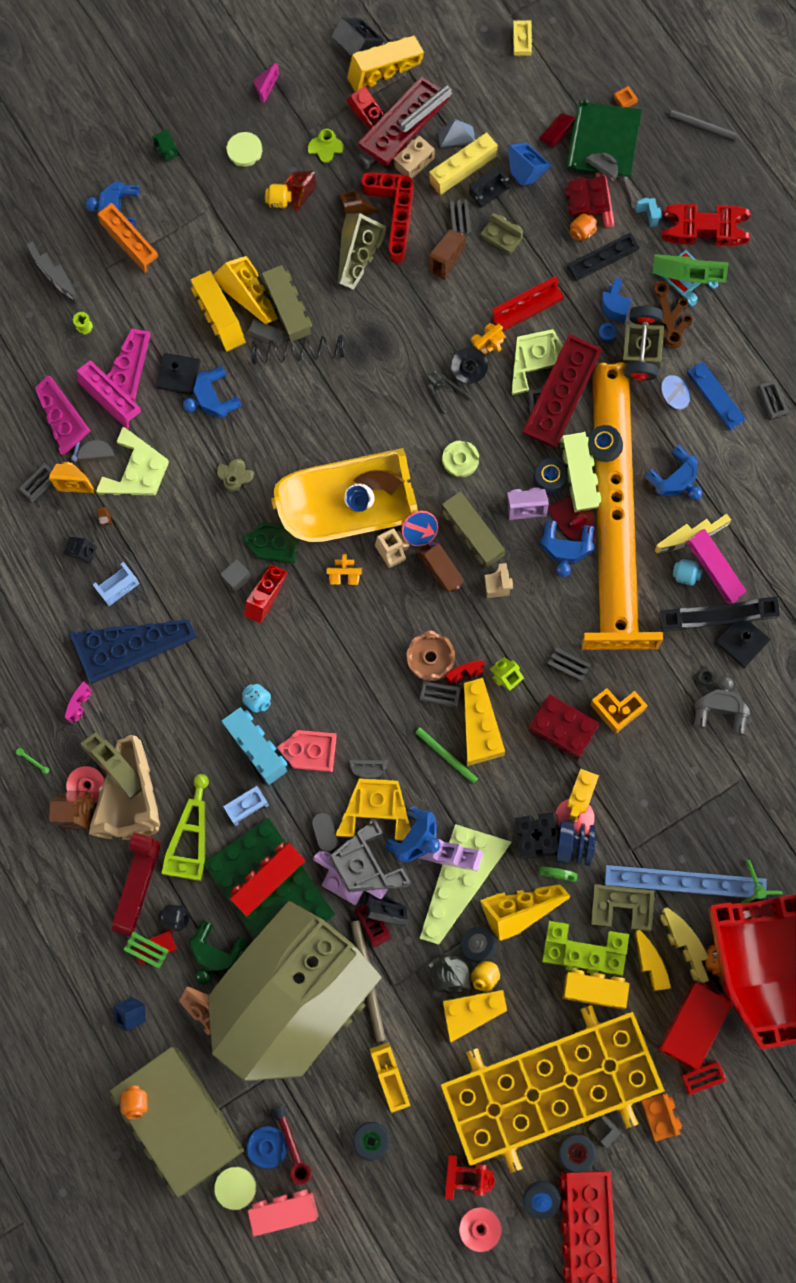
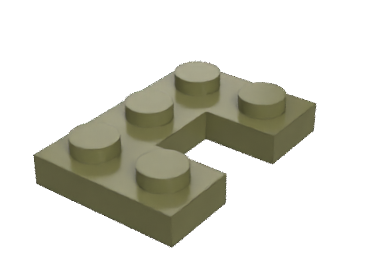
[591,884,655,931]

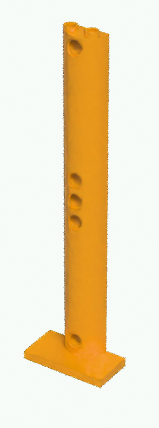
[581,362,663,650]

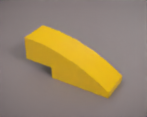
[634,930,671,992]
[370,1042,411,1113]

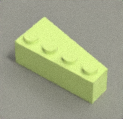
[559,432,601,512]

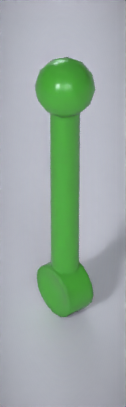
[16,748,49,774]

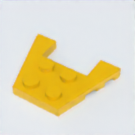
[336,779,411,841]

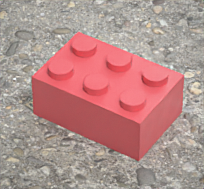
[248,1189,318,1236]

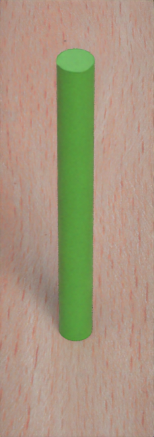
[415,727,478,784]

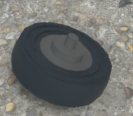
[461,926,498,963]

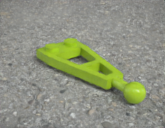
[161,774,209,881]

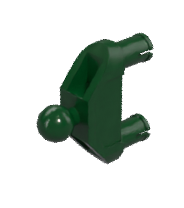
[189,920,249,985]

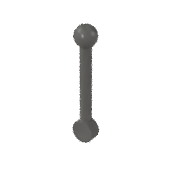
[620,176,637,209]

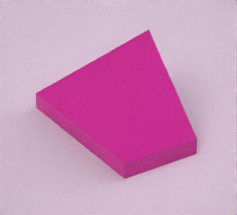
[253,63,279,103]

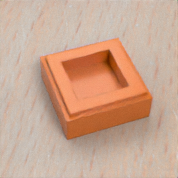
[613,86,638,108]

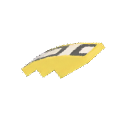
[655,514,731,553]

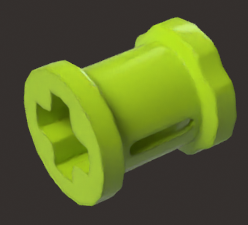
[73,312,93,335]

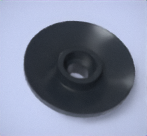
[451,347,488,384]

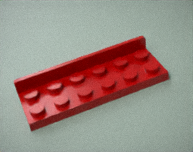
[559,1171,617,1283]

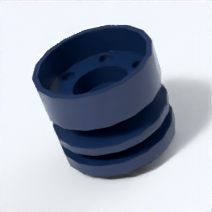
[556,821,597,866]

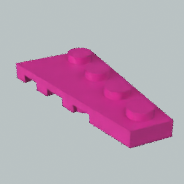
[107,329,151,401]
[35,376,90,455]

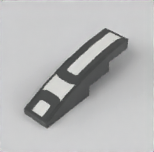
[26,241,79,303]

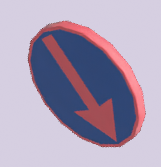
[401,511,438,546]

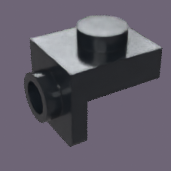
[63,536,97,563]

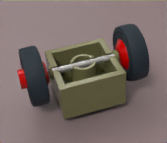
[623,306,664,381]

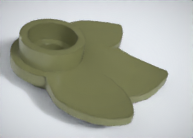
[217,459,254,492]

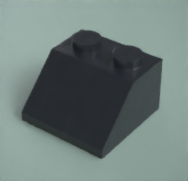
[332,18,384,57]

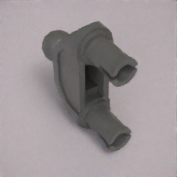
[693,676,750,736]

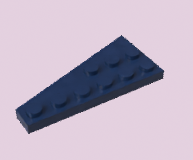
[69,619,197,684]

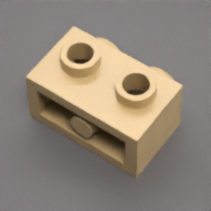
[394,136,435,178]

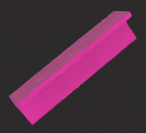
[77,360,141,429]
[685,529,746,604]

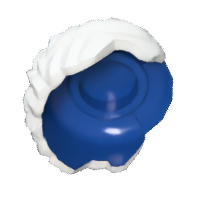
[344,483,374,512]

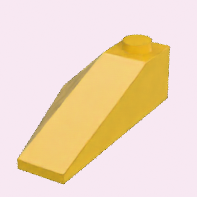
[213,256,278,324]
[480,884,570,941]

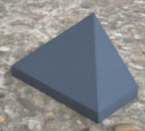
[438,119,475,149]

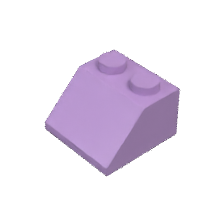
[507,488,549,520]

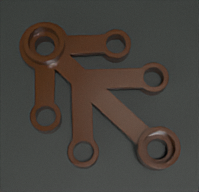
[644,281,693,349]

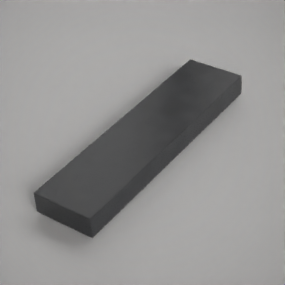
[567,232,639,281]

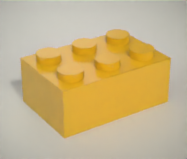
[562,969,630,1009]

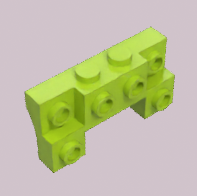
[542,921,629,976]

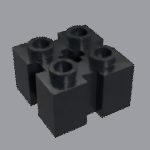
[515,812,560,860]

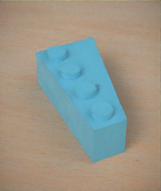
[222,707,288,785]

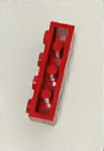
[229,842,306,916]

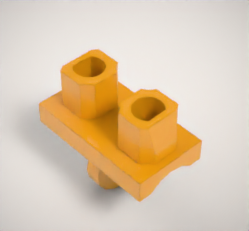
[471,323,506,354]
[327,554,362,585]

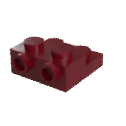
[565,175,611,219]

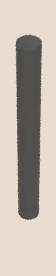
[669,110,738,141]

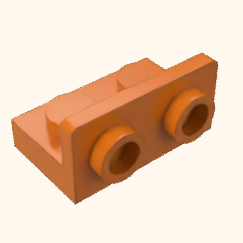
[641,1093,682,1141]

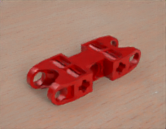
[661,204,750,246]

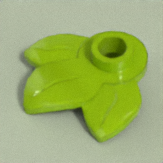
[308,129,343,163]

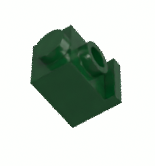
[152,130,179,161]

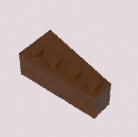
[49,791,94,830]

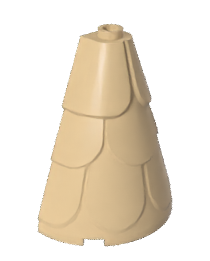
[89,735,160,840]

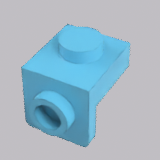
[635,198,661,227]

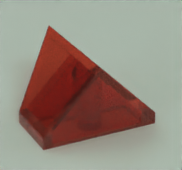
[284,171,316,213]

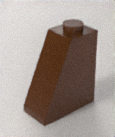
[429,229,466,280]
[415,542,464,592]

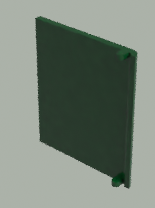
[567,99,642,177]

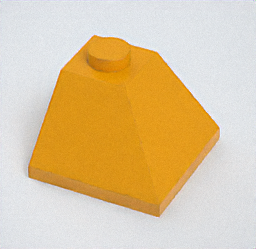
[49,462,94,493]

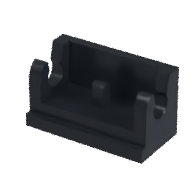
[469,166,510,208]

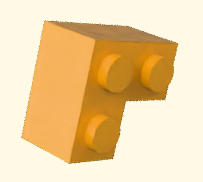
[590,688,648,734]

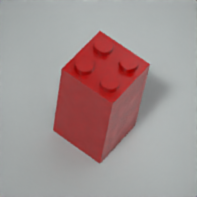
[657,982,732,1070]

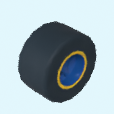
[588,425,623,462]
[533,458,568,495]

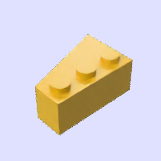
[443,990,507,1043]

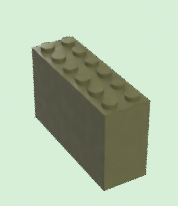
[110,1047,245,1197]

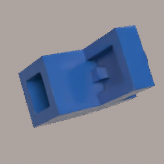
[601,278,632,323]

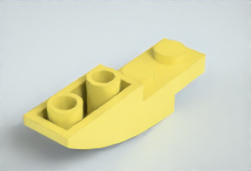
[660,908,709,983]

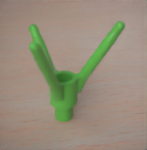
[742,860,783,904]

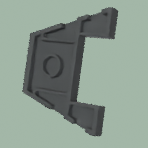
[330,818,411,892]

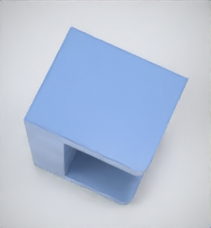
[93,562,140,606]
[223,786,269,826]

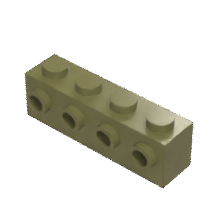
[262,265,312,342]
[441,491,505,568]

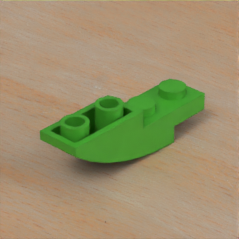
[653,254,728,284]

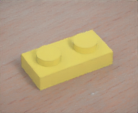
[513,21,532,56]

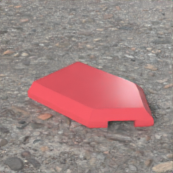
[277,730,337,772]

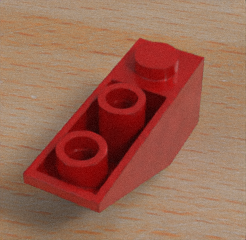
[346,86,384,130]
[244,565,288,623]

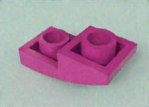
[65,682,93,724]

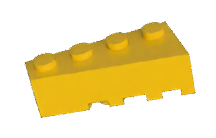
[347,36,424,92]
[190,271,246,352]
[464,678,505,766]

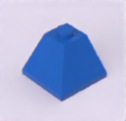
[508,143,552,186]

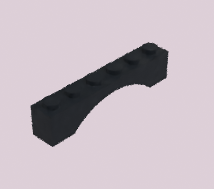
[659,596,780,632]

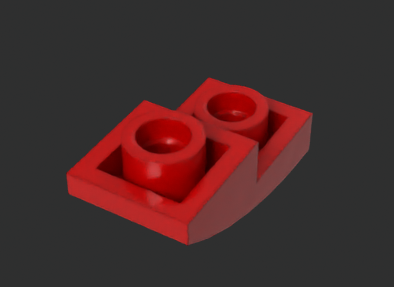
[446,660,485,685]

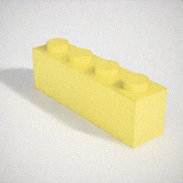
[430,132,498,195]

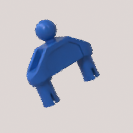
[85,182,140,228]
[183,365,242,418]
[644,444,703,501]
[540,520,595,577]
[385,806,441,862]

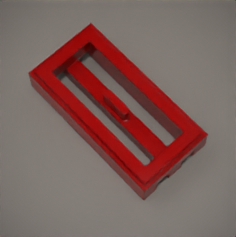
[680,1061,727,1095]

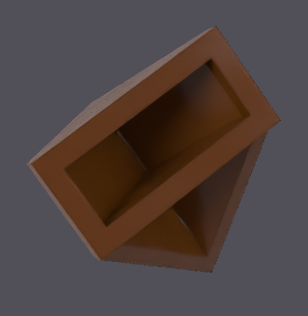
[340,190,380,218]

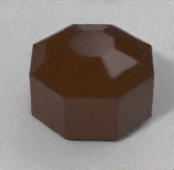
[97,507,111,526]

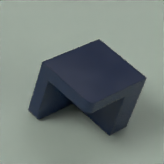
[113,997,146,1031]

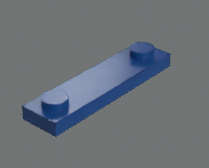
[687,361,746,431]

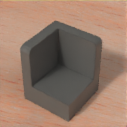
[221,559,252,592]
[588,1115,621,1148]

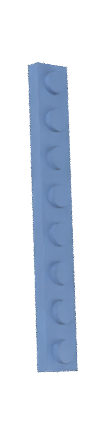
[605,865,767,900]

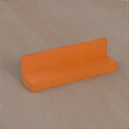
[98,203,158,273]

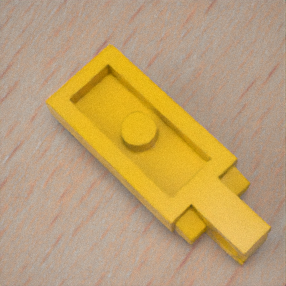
[567,769,599,822]

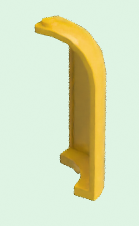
[271,448,418,542]

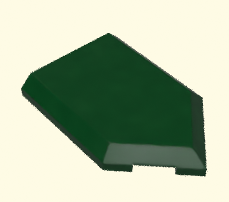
[242,522,299,563]

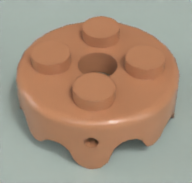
[407,631,455,681]

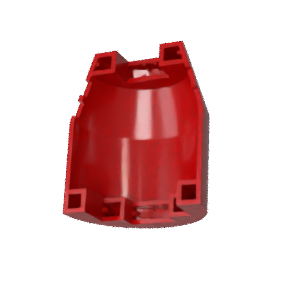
[707,894,796,1050]

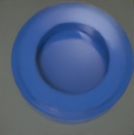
[598,323,617,343]

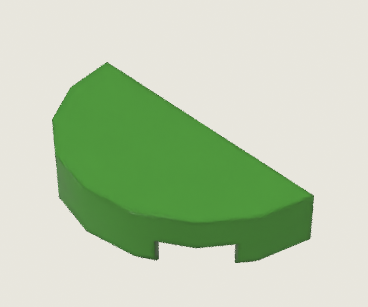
[538,867,578,882]

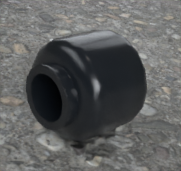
[158,904,190,932]

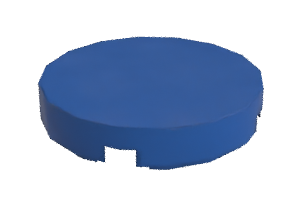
[247,1126,288,1169]

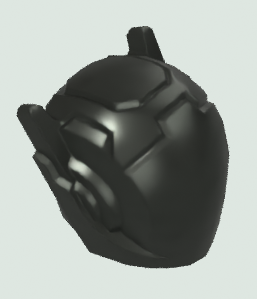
[428,956,472,993]

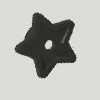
[693,666,718,689]

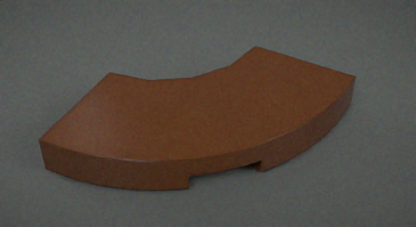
[353,470,405,495]

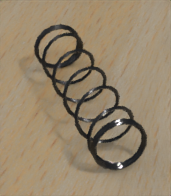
[251,335,344,364]

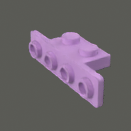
[313,850,388,905]

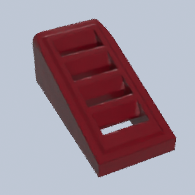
[355,903,391,947]

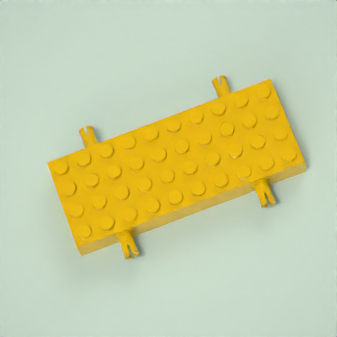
[441,1005,664,1173]

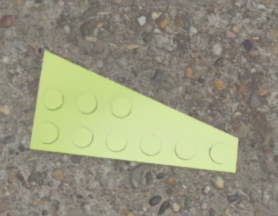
[420,824,512,945]

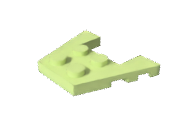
[512,329,563,395]
[96,427,169,495]

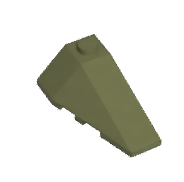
[338,213,387,289]

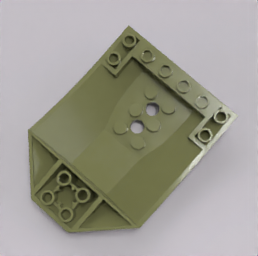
[208,901,382,1081]

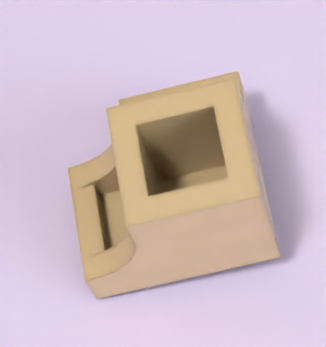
[375,528,409,568]
[484,563,513,598]

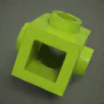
[490,657,524,691]

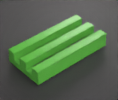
[124,932,169,969]

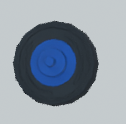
[523,1181,560,1219]

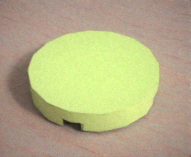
[227,132,263,167]
[442,441,479,477]
[215,1167,256,1210]

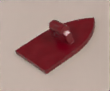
[548,495,596,543]

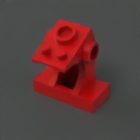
[445,1155,495,1199]

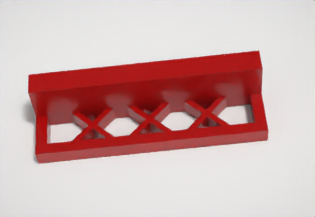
[491,276,564,332]

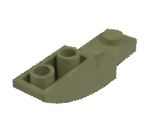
[80,732,142,799]

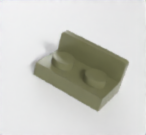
[481,213,523,255]

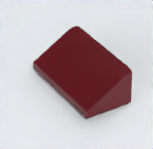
[539,113,575,149]

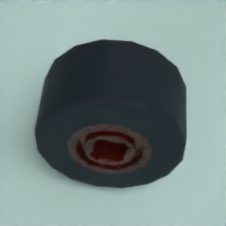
[558,1134,596,1173]

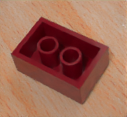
[528,694,600,761]

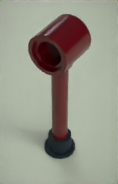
[271,1105,313,1185]

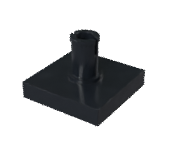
[156,353,200,395]
[715,622,771,669]

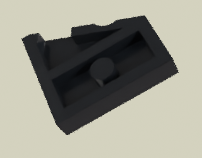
[366,891,408,926]

